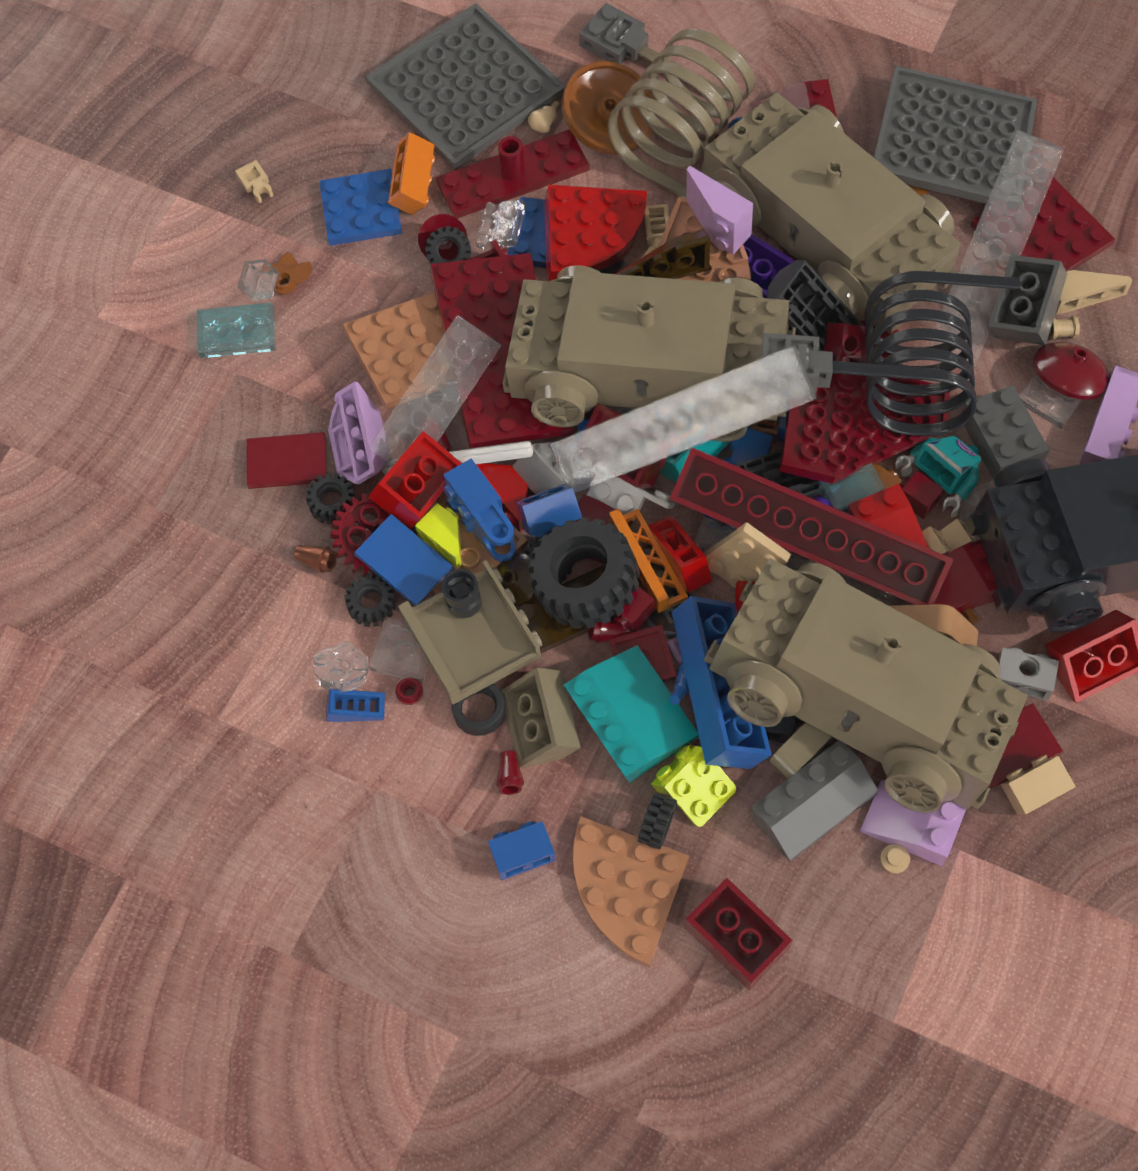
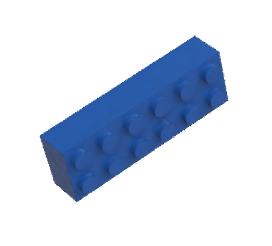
[672,596,772,769]

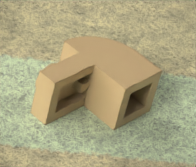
[922,519,977,555]

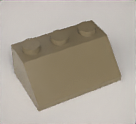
[501,667,581,768]

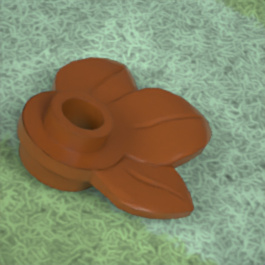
[262,252,312,295]

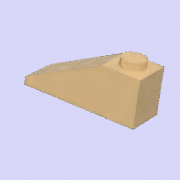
[1055,270,1133,316]

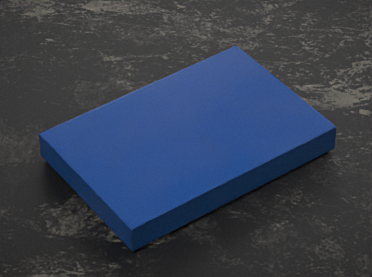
[355,514,453,606]

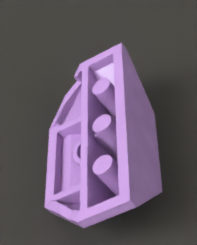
[328,381,390,485]

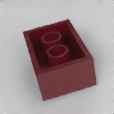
[684,878,793,990]

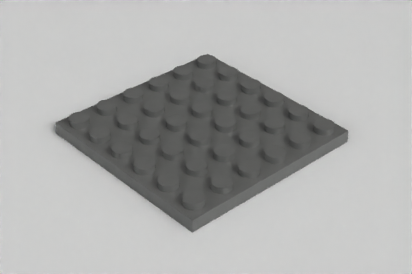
[365,3,566,170]
[874,66,1038,211]

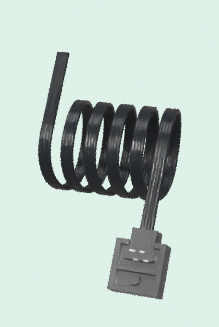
[760,271,1021,436]

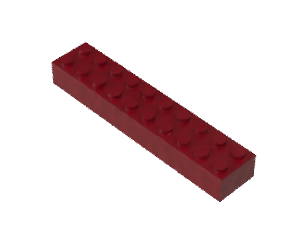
[669,447,954,605]

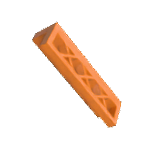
[609,509,688,613]

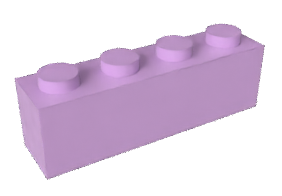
[1079,366,1138,464]

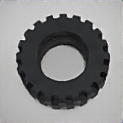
[528,518,640,628]

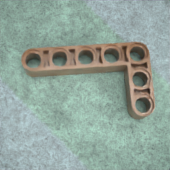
[890,604,979,646]

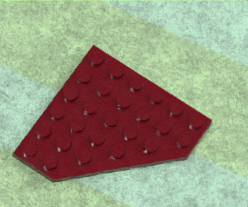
[779,359,950,484]

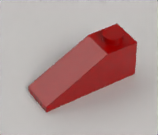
[648,515,712,593]

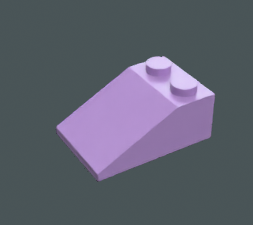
[687,166,753,255]
[860,780,966,866]

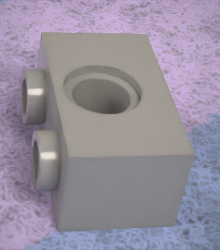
[997,647,1059,701]

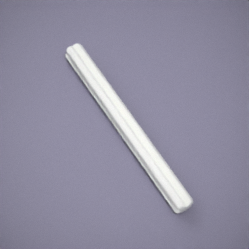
[382,441,533,475]

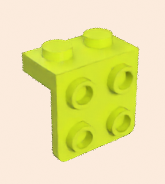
[651,745,736,827]

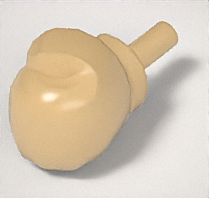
[528,101,559,133]

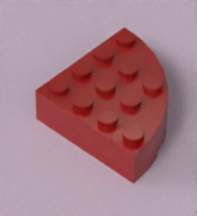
[544,184,647,281]

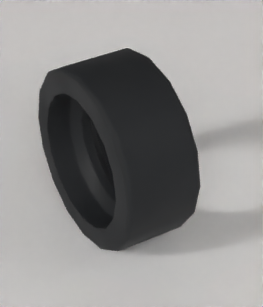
[452,684,505,736]

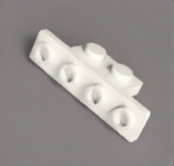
[575,457,675,521]

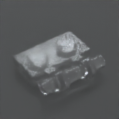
[476,199,526,249]

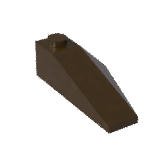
[616,230,710,279]

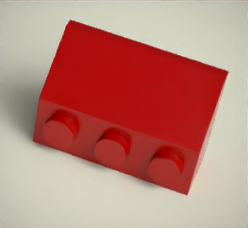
[1045,610,1138,703]

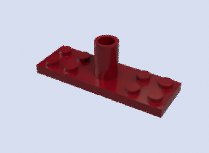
[436,129,590,219]

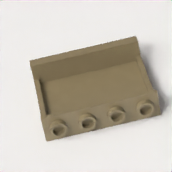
[398,560,542,705]

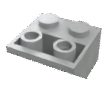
[513,441,592,495]

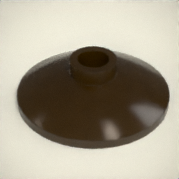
[497,553,535,606]

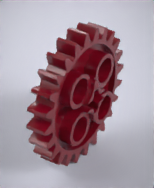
[330,493,418,578]

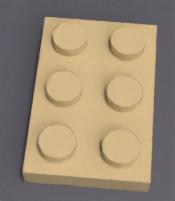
[704,522,791,588]

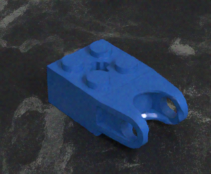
[443,458,516,562]

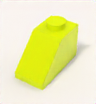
[415,503,462,568]

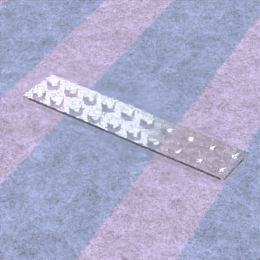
[927,130,1065,370]
[550,345,816,493]

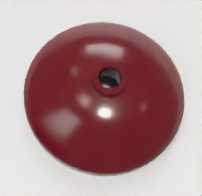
[1033,342,1111,400]

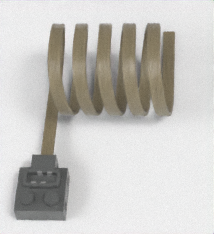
[579,3,755,198]

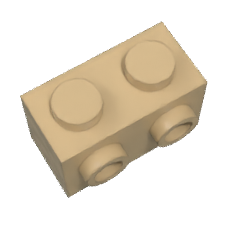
[1000,754,1076,815]

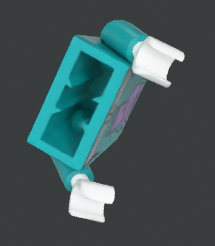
[895,436,981,517]

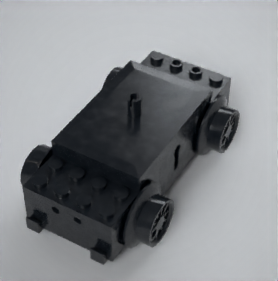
[966,455,1138,633]

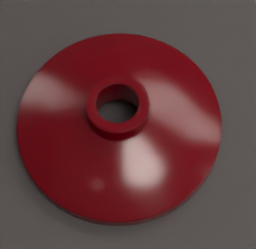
[418,214,468,260]

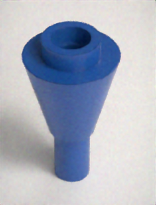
[669,665,690,705]

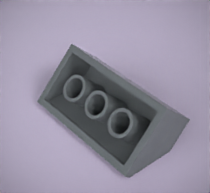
[752,740,878,862]

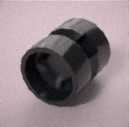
[441,569,482,619]

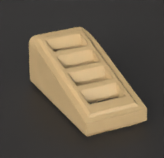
[644,204,670,249]

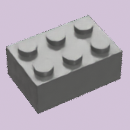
[988,255,1067,345]
[962,385,1050,480]

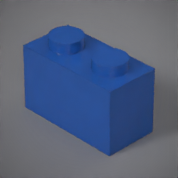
[516,483,582,538]
[488,821,556,881]

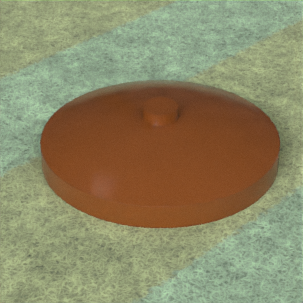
[562,61,657,154]

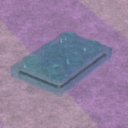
[197,302,276,358]

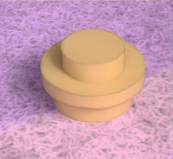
[880,844,910,874]

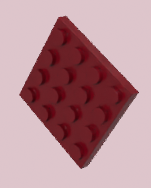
[971,172,1115,272]

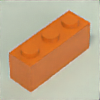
[388,132,435,215]

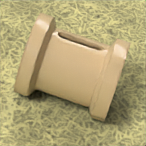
[1048,315,1080,340]

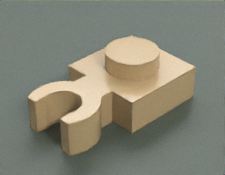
[235,160,273,203]

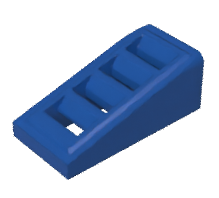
[326,689,385,722]

